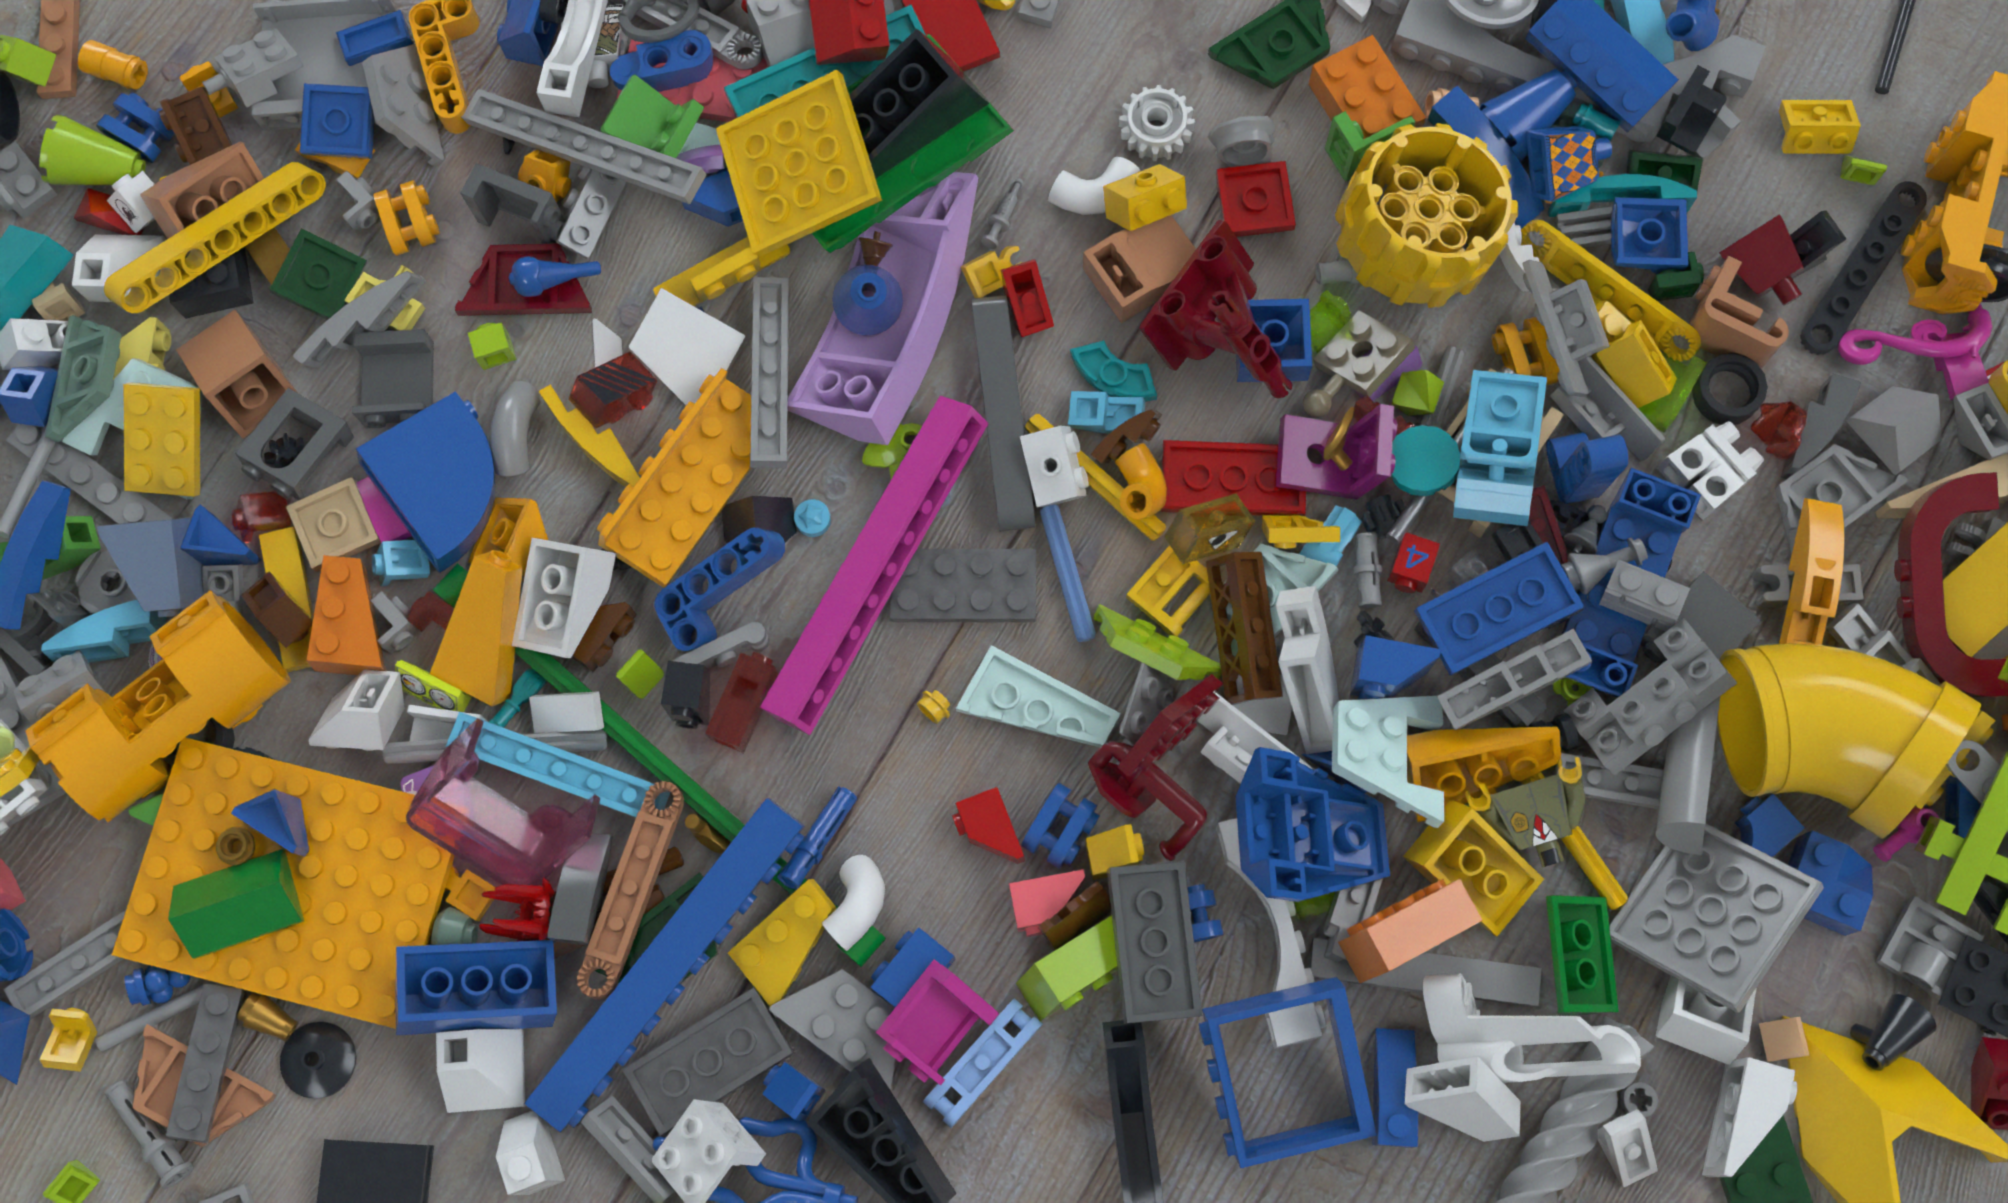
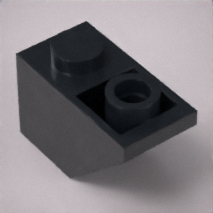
[661,661,710,729]

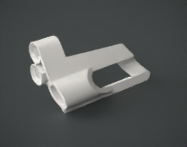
[1423,973,1641,1083]

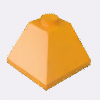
[468,497,548,582]

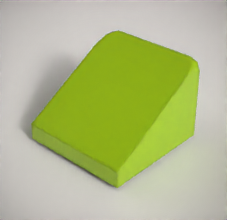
[1840,155,1887,185]
[616,649,665,699]

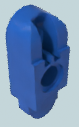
[610,30,713,92]

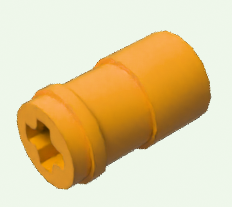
[78,40,148,90]

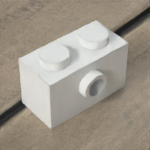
[1020,425,1089,507]

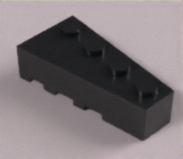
[806,1058,957,1203]

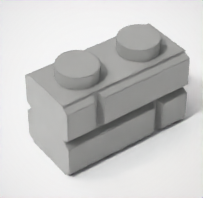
[1599,560,1690,631]

